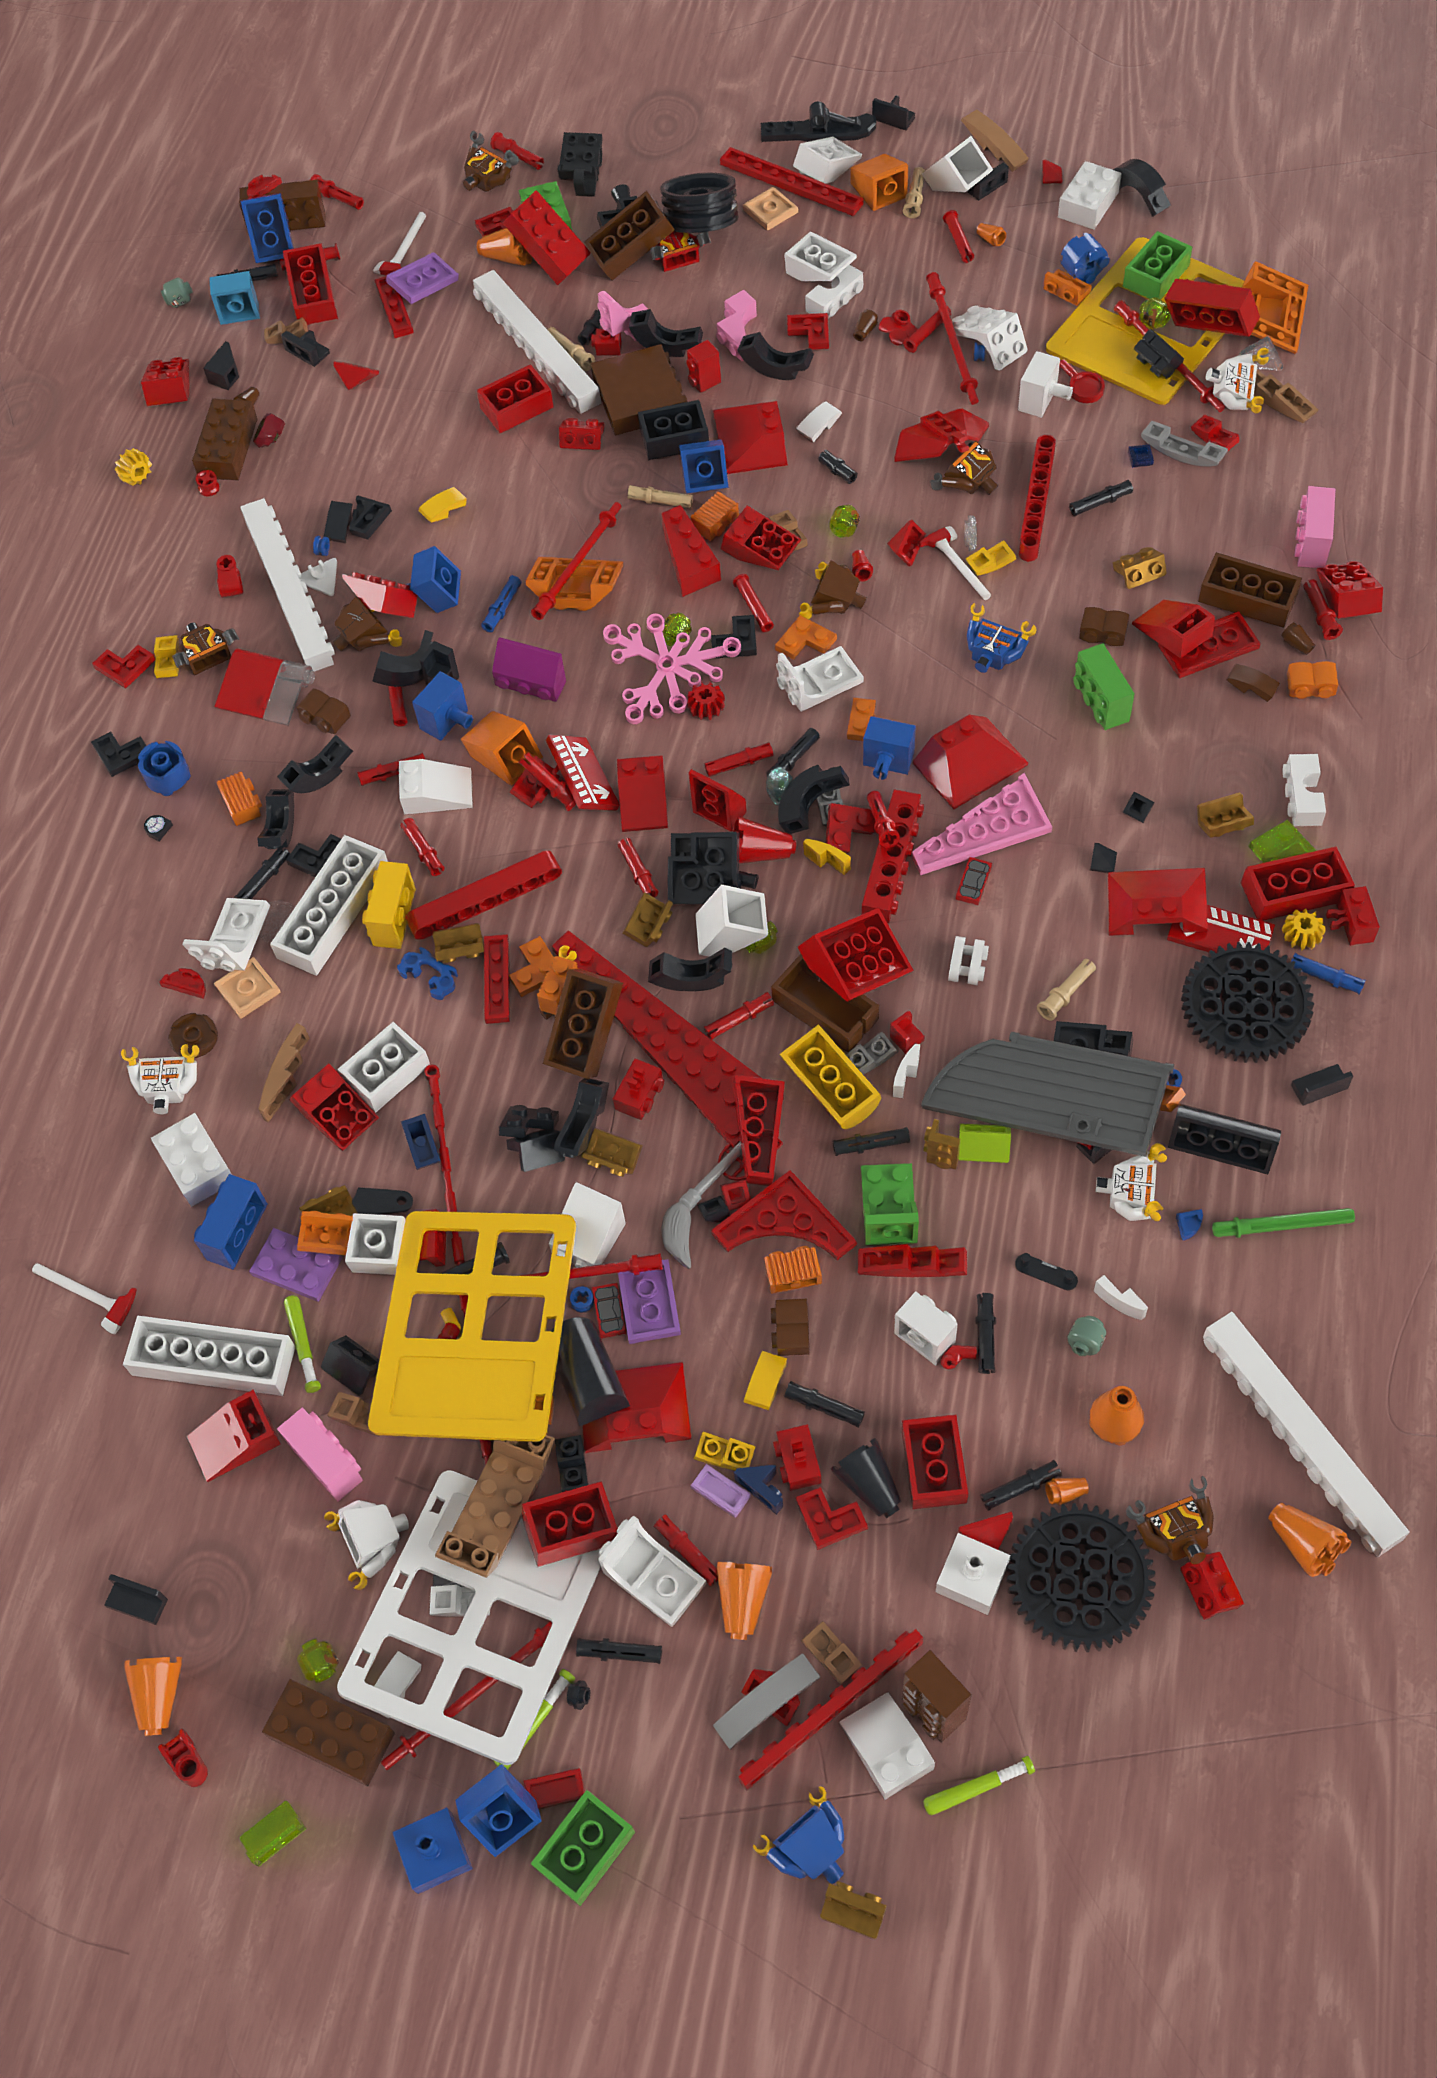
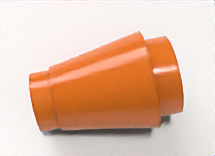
[976,223,1007,247]
[1045,1477,1089,1506]

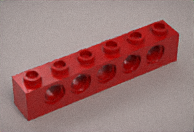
[862,789,924,923]

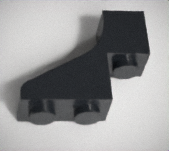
[554,1078,609,1158]

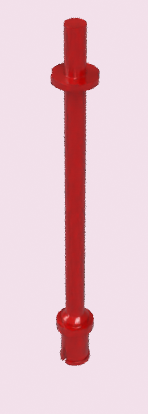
[926,272,979,405]
[1114,300,1225,412]
[531,502,621,620]
[519,1253,663,1279]
[380,1621,552,1771]

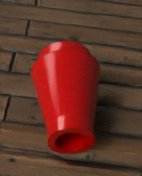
[852,550,873,581]

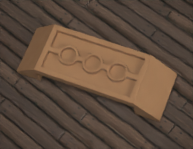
[435,1435,555,1578]

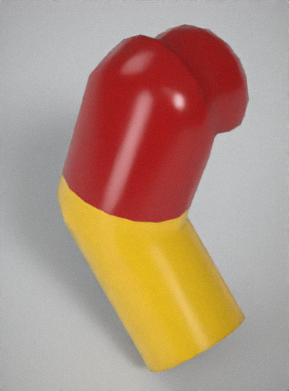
[438,1308,461,1339]

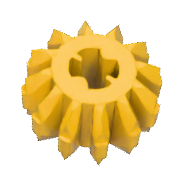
[114,448,152,486]
[1282,908,1326,951]

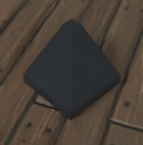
[1123,792,1155,823]
[1090,843,1117,873]
[697,1196,730,1222]

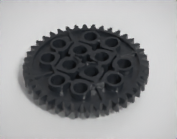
[1181,942,1314,1063]
[1007,1503,1156,1652]

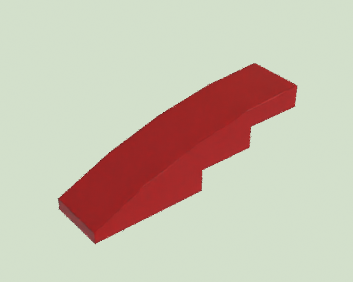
[858,1244,967,1277]

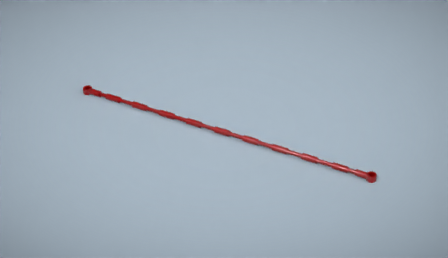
[424,1065,492,1465]

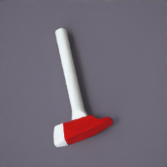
[373,212,426,276]
[919,526,991,600]
[32,1263,137,1334]

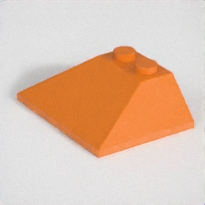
[1242,261,1309,354]
[526,557,623,611]

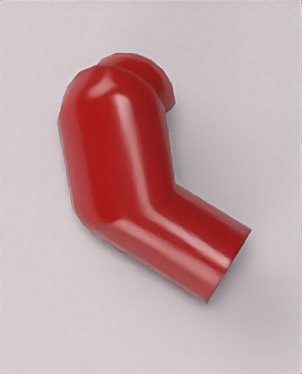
[940,1345,977,1370]

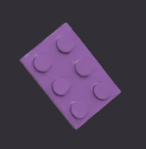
[386,252,458,304]
[249,1228,342,1302]
[618,1259,681,1344]

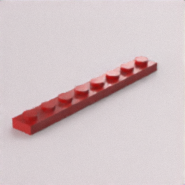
[720,147,864,216]
[738,1629,923,1791]

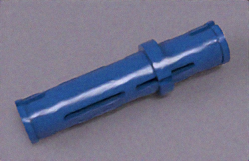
[481,575,522,633]
[1291,953,1366,995]

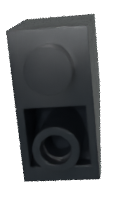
[203,341,239,390]

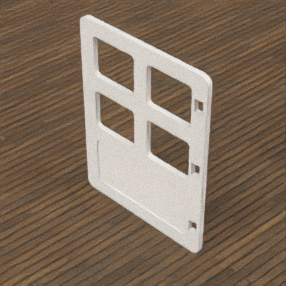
[337,1470,601,1765]

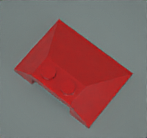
[713,401,788,474]
[913,714,1028,810]
[1108,868,1208,936]
[582,1362,692,1453]

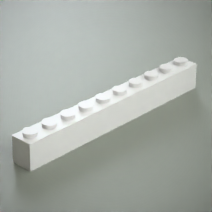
[473,270,601,414]
[240,498,335,673]
[1203,1312,1409,1558]

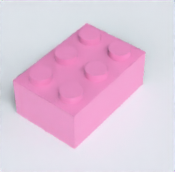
[1294,486,1335,568]
[277,1407,363,1502]

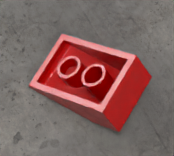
[617,755,668,832]
[689,769,747,832]

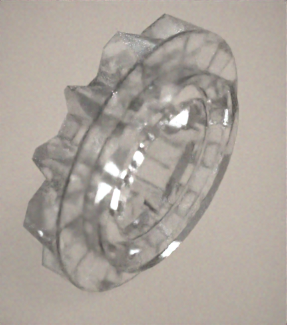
[964,515,977,551]

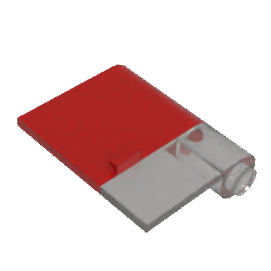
[214,648,315,726]

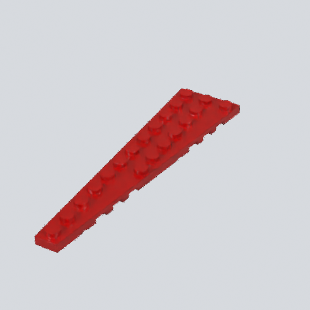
[552,930,784,1148]

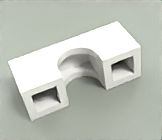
[805,265,864,319]
[1283,754,1326,826]

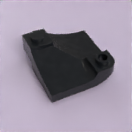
[668,832,741,904]
[1053,1021,1133,1057]

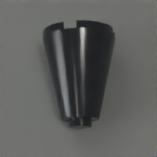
[830,1438,901,1519]

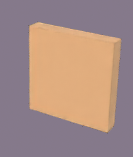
[743,187,798,231]
[214,957,281,1019]

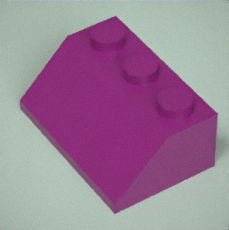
[492,637,566,702]

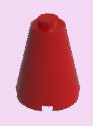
[733,817,796,864]

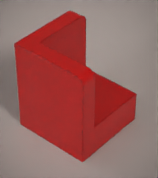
[890,1010,925,1054]

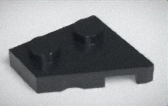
[349,495,392,540]

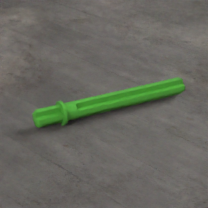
[1212,1208,1355,1238]

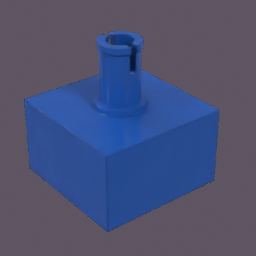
[679,439,729,493]
[407,546,461,613]
[412,671,473,741]
[863,716,916,780]
[455,1764,542,1857]
[392,1808,473,1894]

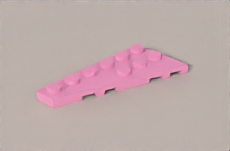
[912,773,1052,875]

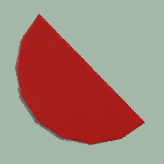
[247,174,282,199]
[159,968,206,999]

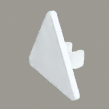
[299,558,337,596]

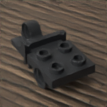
[557,132,603,196]

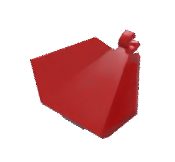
[894,408,989,462]

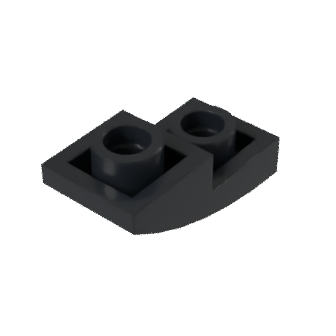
[324,501,353,543]
[555,1435,589,1492]

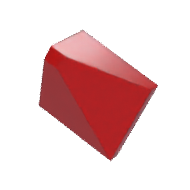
[1042,160,1063,184]
[720,1180,751,1211]

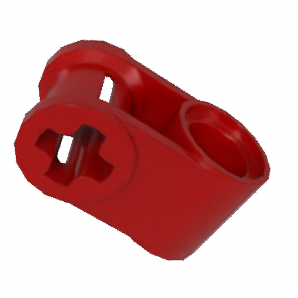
[216,555,244,598]
[158,1728,208,1787]

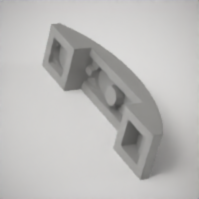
[1141,421,1228,466]
[713,1654,820,1750]

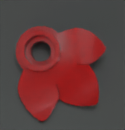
[878,310,918,345]

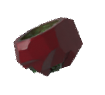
[253,413,285,448]

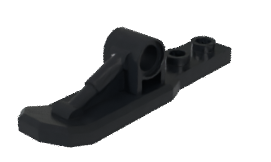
[761,101,876,142]

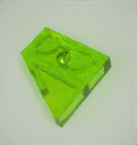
[1249,819,1317,863]

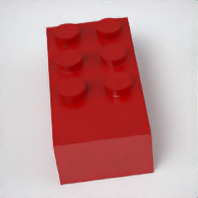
[503,190,591,286]
[283,243,338,325]
[1164,278,1260,337]
[1240,846,1355,921]

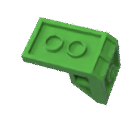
[861,1163,919,1245]

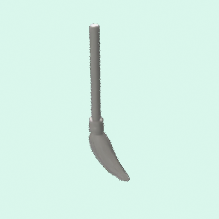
[661,1141,742,1269]

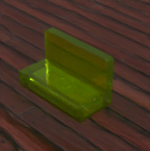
[240,1801,307,1867]

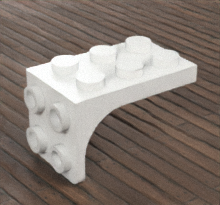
[952,306,1027,370]
[776,646,864,712]
[182,898,270,971]
[599,1516,707,1627]

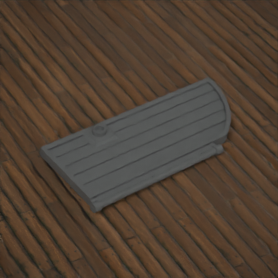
[921,1032,1174,1157]

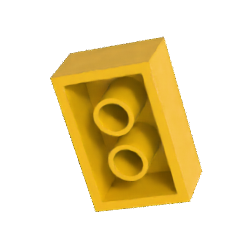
[362,861,416,949]

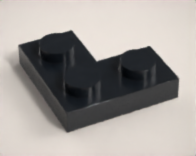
[711,615,757,658]
[91,732,146,777]
[286,834,341,877]
[499,1105,559,1138]

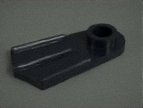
[352,1187,413,1215]

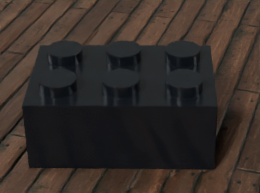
[638,400,709,460]

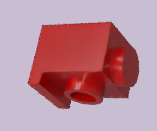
[591,329,622,356]

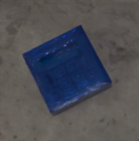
[1128,444,1154,468]

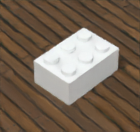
[1058,161,1121,229]
[338,1022,430,1113]
[151,1113,232,1207]

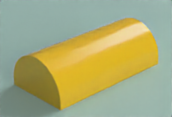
[780,1024,881,1129]

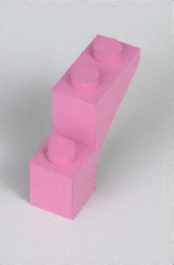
[716,290,757,361]
[597,291,648,341]

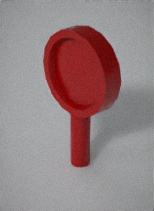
[1059,359,1105,403]

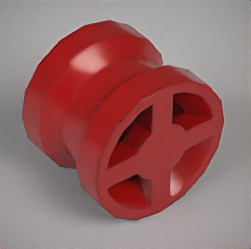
[196,470,220,497]

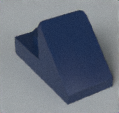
[401,1114,441,1170]
[734,1465,783,1515]

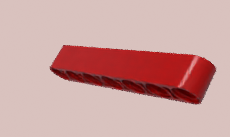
[1019,434,1056,562]
[405,851,562,940]

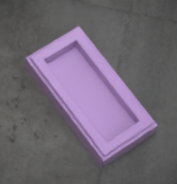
[691,1464,751,1518]

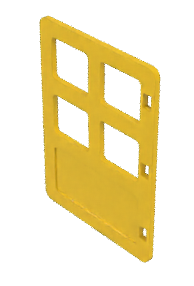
[1046,237,1244,405]
[368,1211,576,1442]

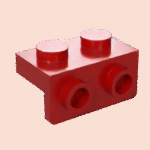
[559,418,604,450]
[510,755,560,808]
[1180,1552,1244,1620]

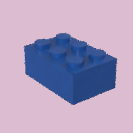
[241,193,294,263]
[194,1174,268,1270]

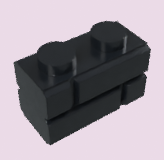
[1134,329,1184,379]

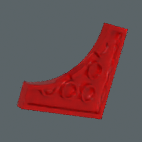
[711,1170,857,1260]

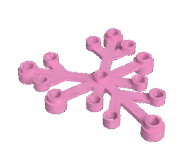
[603,614,741,724]

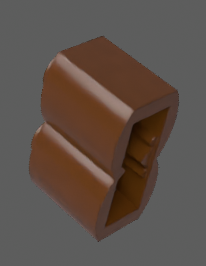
[1079,607,1130,647]
[296,688,351,734]
[771,1298,810,1356]

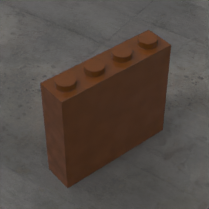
[590,344,688,436]

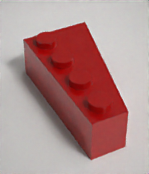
[661,505,721,597]
[733,1075,785,1186]

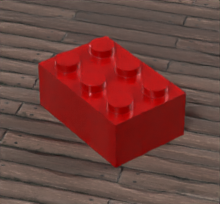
[477,364,554,433]
[902,1414,968,1510]
[522,1481,618,1567]

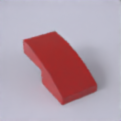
[1191,414,1239,451]

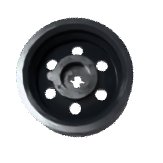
[660,172,739,233]

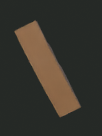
[961,109,1029,172]
[1254,369,1319,423]
[259,1023,310,1122]

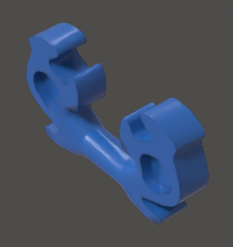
[397,947,458,1000]

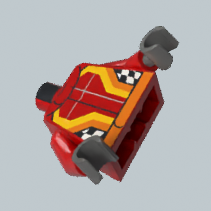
[650,231,711,272]

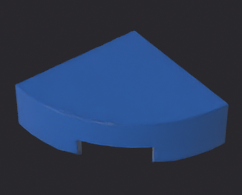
[1176,1209,1203,1240]

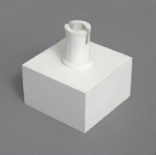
[1018,351,1073,418]
[936,1533,1010,1615]

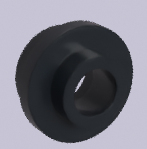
[567,1680,590,1710]

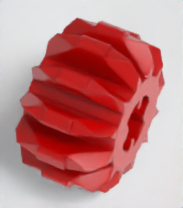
[687,682,725,720]

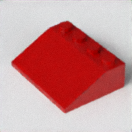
[798,907,914,1002]

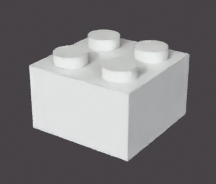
[345,1213,405,1275]
[894,1291,958,1366]

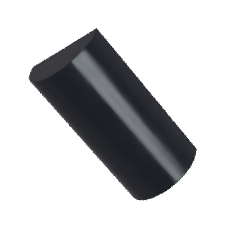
[1167,1103,1281,1175]
[551,1317,630,1426]

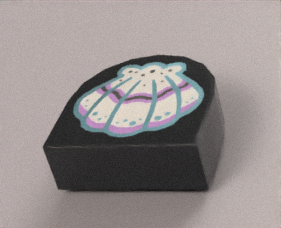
[144,815,173,842]

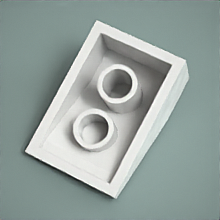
[793,137,862,183]
[784,231,857,281]
[399,759,473,815]
[839,1692,935,1800]

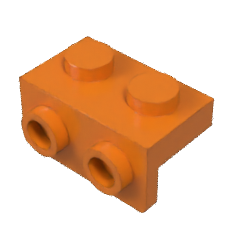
[1044,269,1092,306]
[297,1211,353,1255]

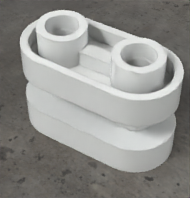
[948,936,989,985]

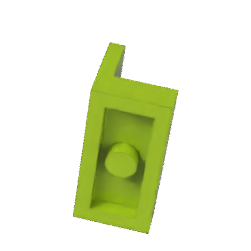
[959,1123,1011,1163]

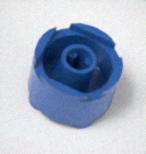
[1060,233,1110,284]
[138,741,191,796]

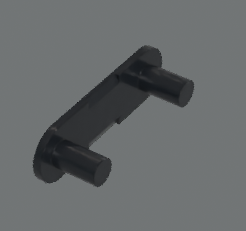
[1015,1253,1078,1290]

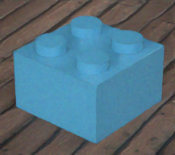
[209,271,260,325]

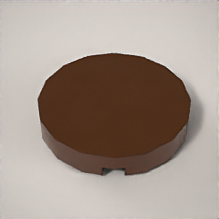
[168,1013,218,1058]

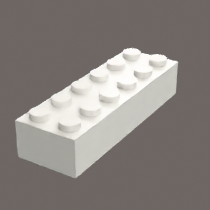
[270,835,388,976]
[123,1315,295,1396]

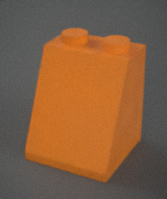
[850,154,908,211]
[461,711,543,786]

